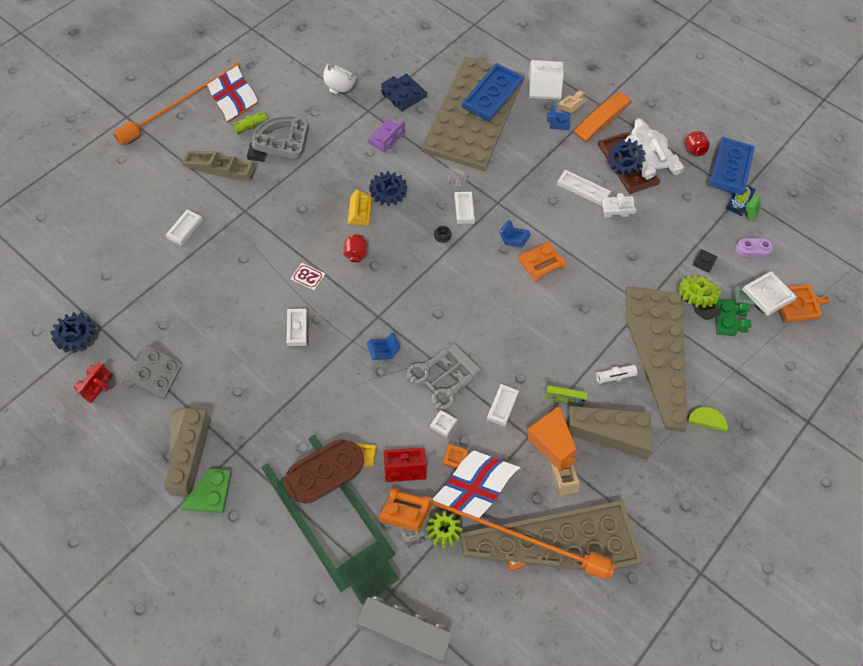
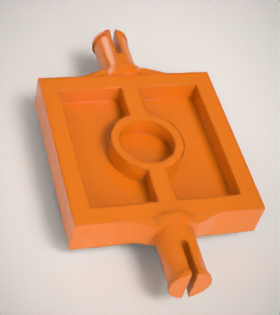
[779,284,830,323]

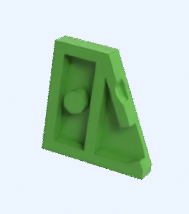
[181,469,231,514]

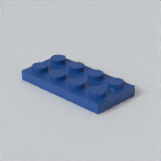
[462,63,524,122]
[709,136,755,195]

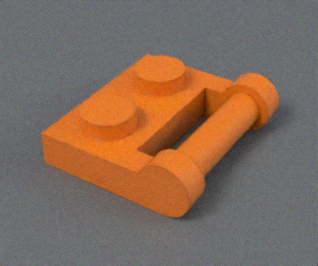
[518,241,567,282]
[378,488,433,533]

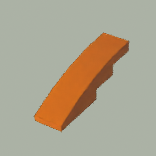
[574,91,632,143]

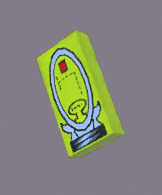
[544,385,587,407]

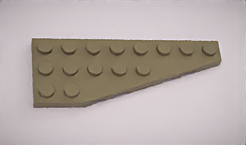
[626,287,687,432]
[459,500,643,571]

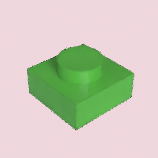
[745,195,761,220]

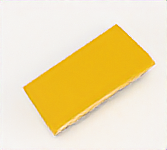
[348,190,372,226]

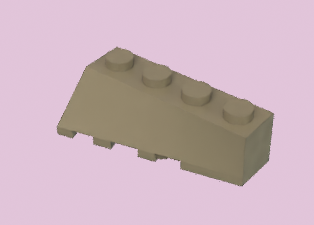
[164,408,210,497]

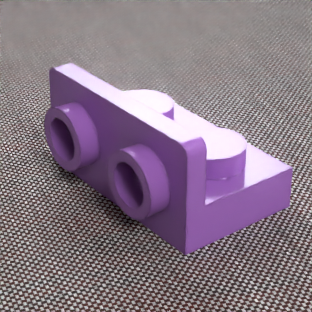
[368,119,405,152]

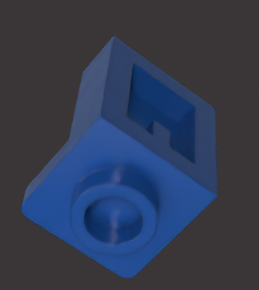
[547,106,570,130]

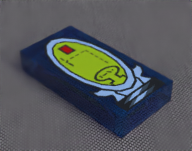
[726,185,756,216]

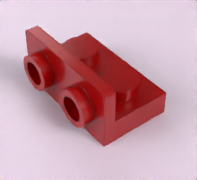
[383,448,427,482]

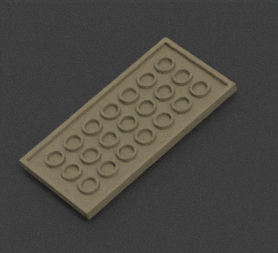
[421,56,525,172]

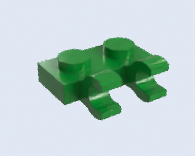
[715,299,752,336]

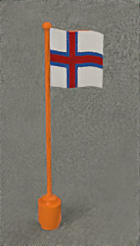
[113,62,257,145]
[432,451,616,580]

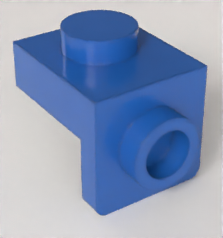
[500,220,531,248]
[367,333,400,360]

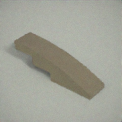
[181,150,256,180]

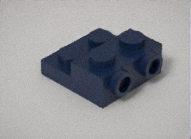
[381,73,427,112]

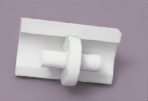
[601,193,636,218]

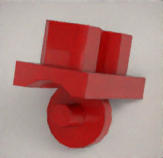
[74,362,113,403]

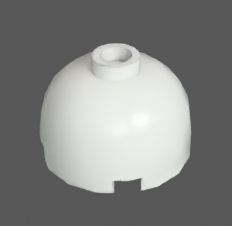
[323,64,357,94]

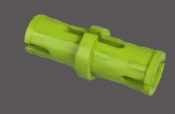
[232,111,267,134]

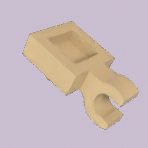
[558,90,586,113]

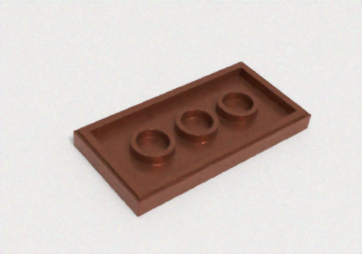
[598,132,660,194]

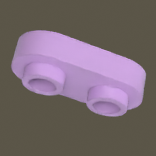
[736,238,773,257]

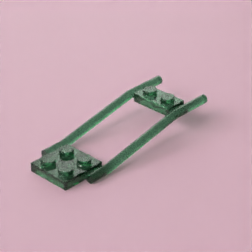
[261,435,400,606]

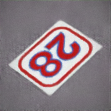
[291,263,325,290]

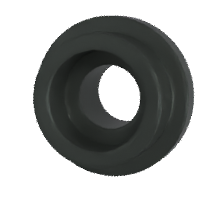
[434,226,452,243]

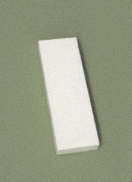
[557,170,611,206]

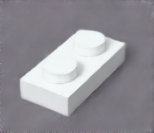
[286,309,307,346]

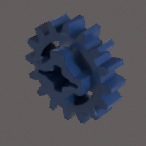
[608,138,646,176]
[369,171,407,206]
[50,312,97,353]

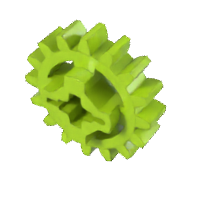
[678,275,721,308]

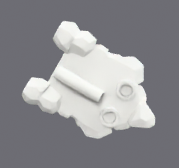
[625,118,684,180]

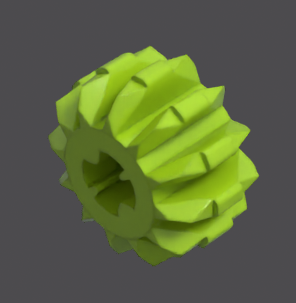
[426,511,462,549]

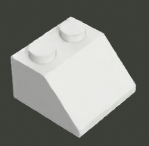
[528,60,563,100]

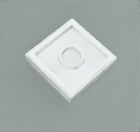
[742,271,797,316]

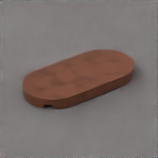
[284,439,364,504]

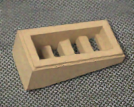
[550,462,580,496]

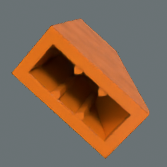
[527,407,576,472]

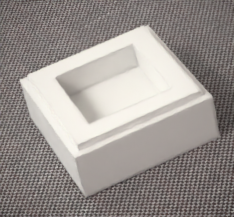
[430,410,458,438]

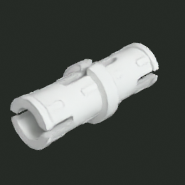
[596,364,637,384]

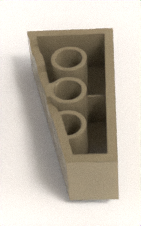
[566,406,653,460]

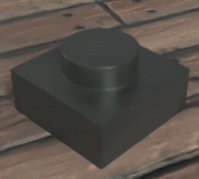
[247,142,267,162]
[693,249,718,273]
[695,303,721,320]

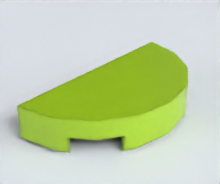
[687,407,728,432]

